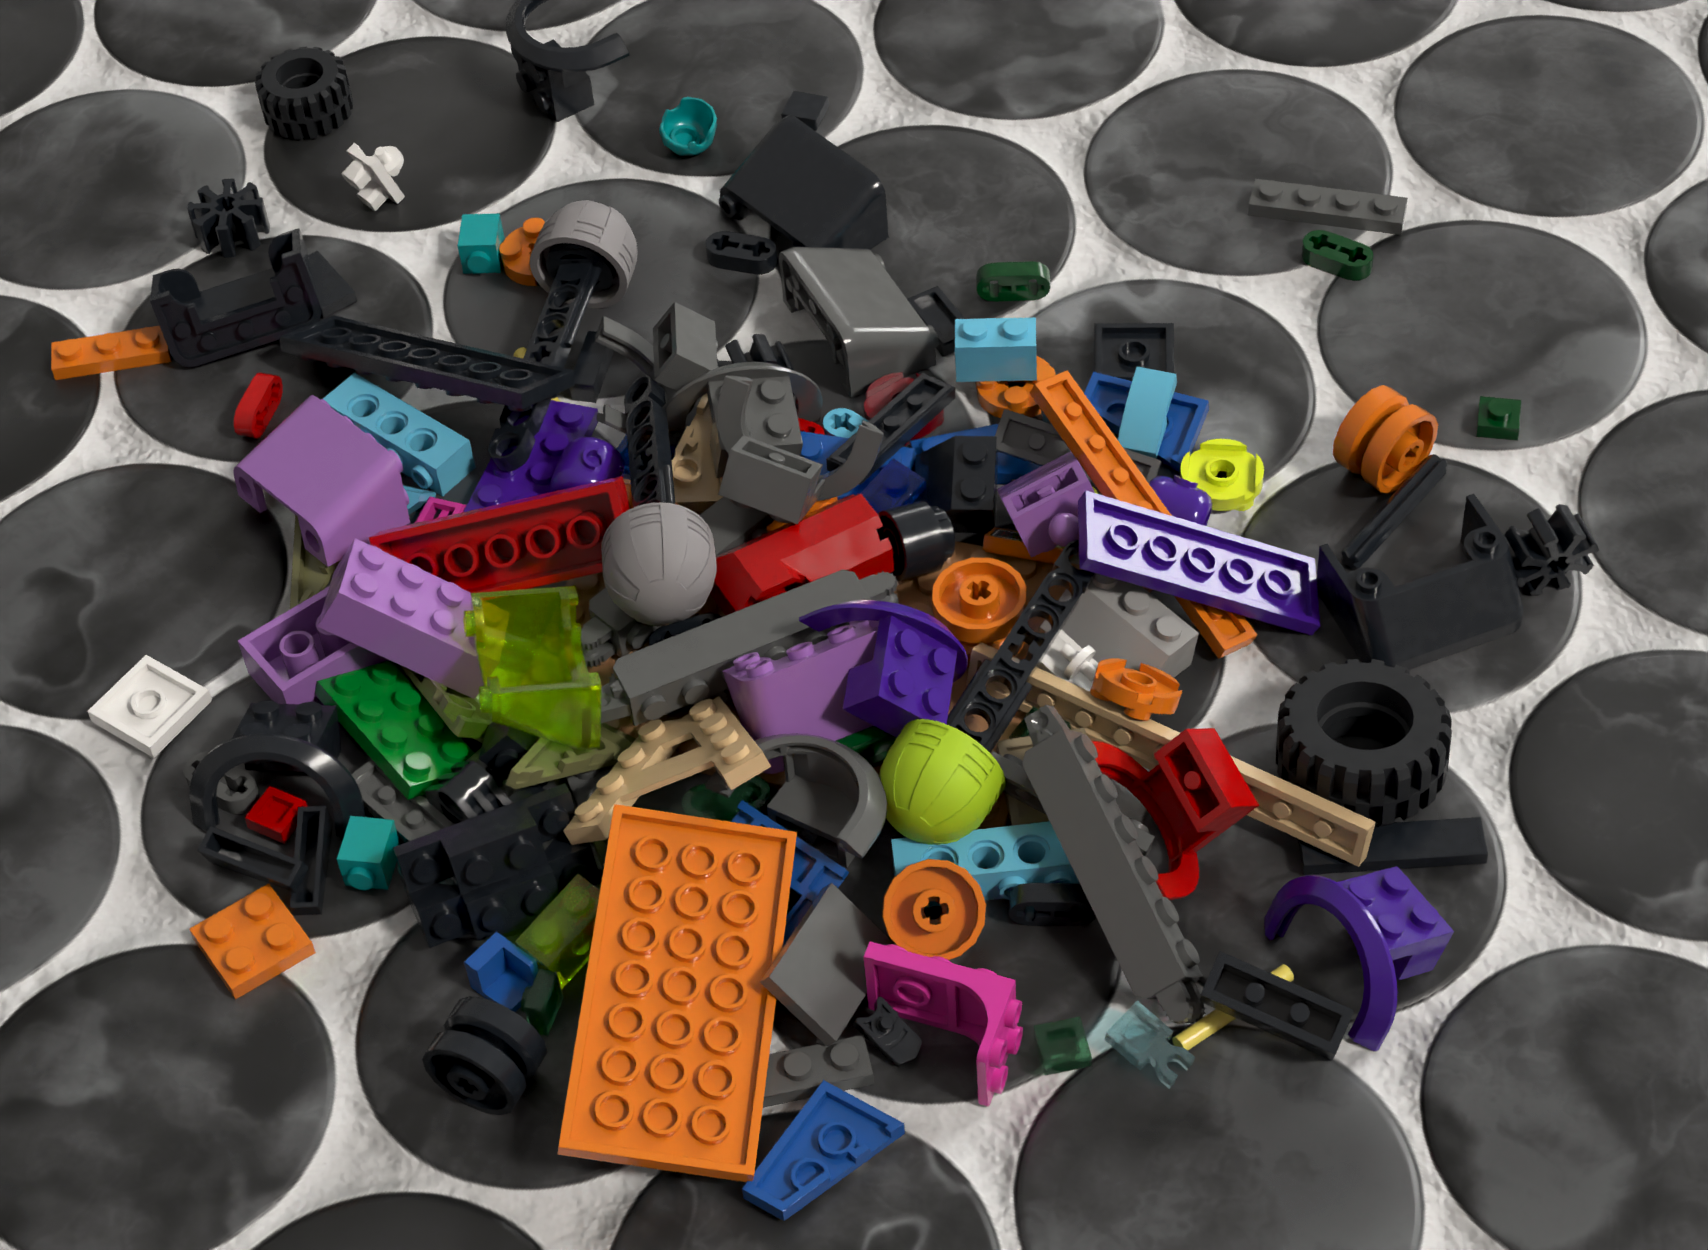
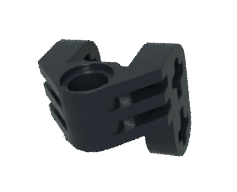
[425,749,546,823]

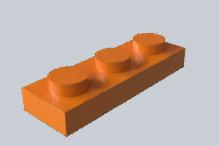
[51,325,172,380]

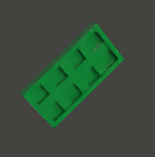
[315,660,474,800]

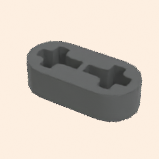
[183,752,260,815]

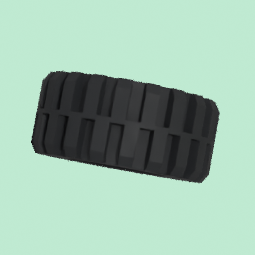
[1276,659,1452,827]

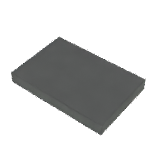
[760,883,896,1046]

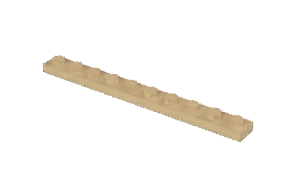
[966,642,1376,867]

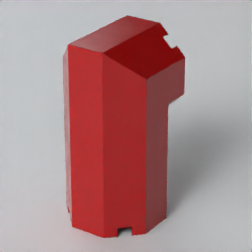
[710,494,894,615]

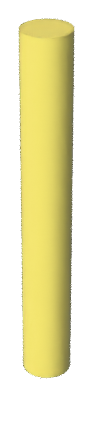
[1172,964,1294,1054]

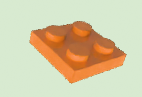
[189,883,316,1000]

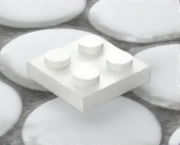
[87,655,212,758]

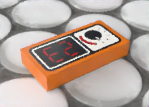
[983,527,1073,564]

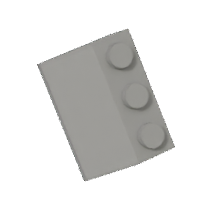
[1039,573,1199,678]

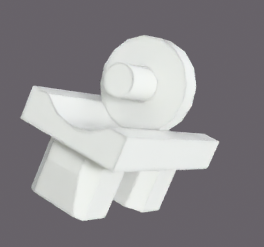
[341,143,405,211]
[1037,629,1098,691]

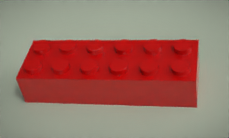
[369,476,631,599]

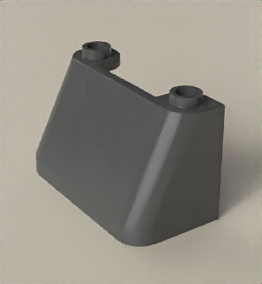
[779,247,939,398]

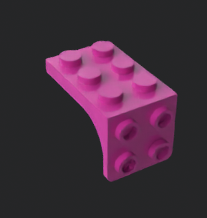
[864,942,1023,1107]

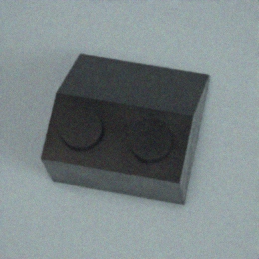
[913,436,998,533]

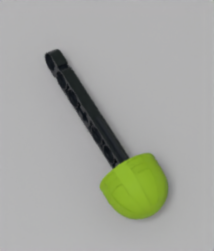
[879,540,1096,845]

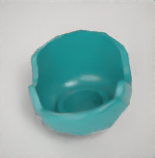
[659,97,717,156]

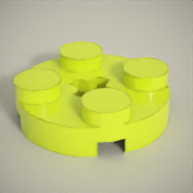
[1180,439,1264,511]

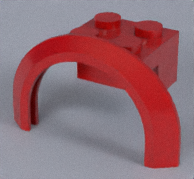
[1092,728,1259,900]

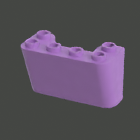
[233,395,410,567]
[723,620,879,774]

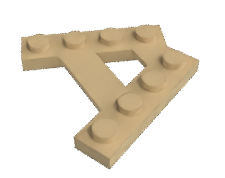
[563,696,771,845]

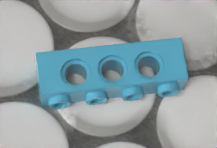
[323,373,476,497]
[891,821,1080,909]

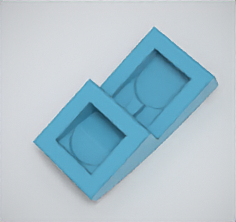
[1118,367,1177,459]

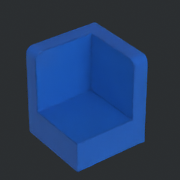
[464,931,543,1012]

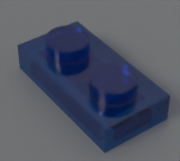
[860,458,926,514]

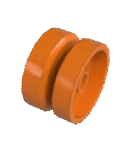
[1333,385,1438,494]
[932,557,1027,667]
[882,859,986,960]

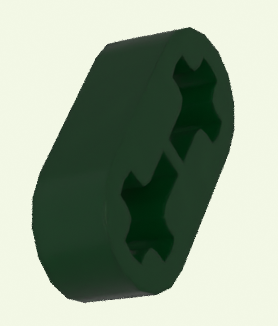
[1302,230,1373,281]
[976,261,1051,302]

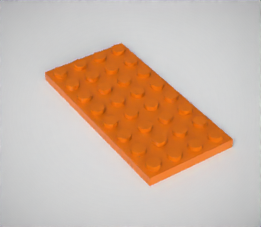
[557,804,797,1182]

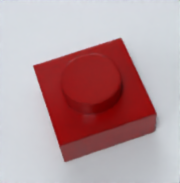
[245,786,307,843]

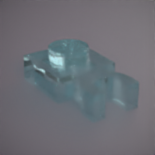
[1104,1000,1195,1089]

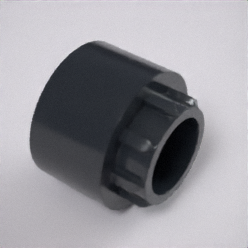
[876,501,955,581]

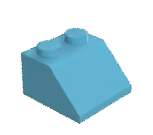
[955,317,1037,382]

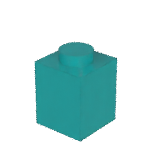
[457,213,505,274]
[337,816,401,890]

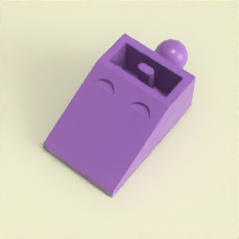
[997,451,1095,558]

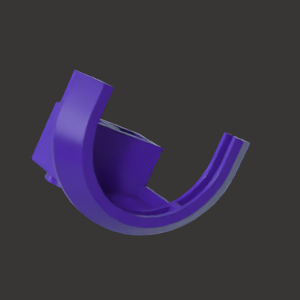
[799,600,968,738]
[1264,866,1454,1052]

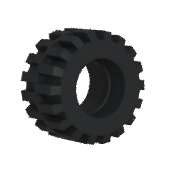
[255,46,354,140]

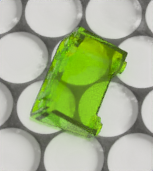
[463,586,601,751]

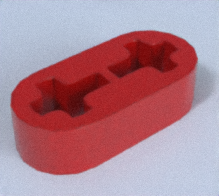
[234,372,283,439]

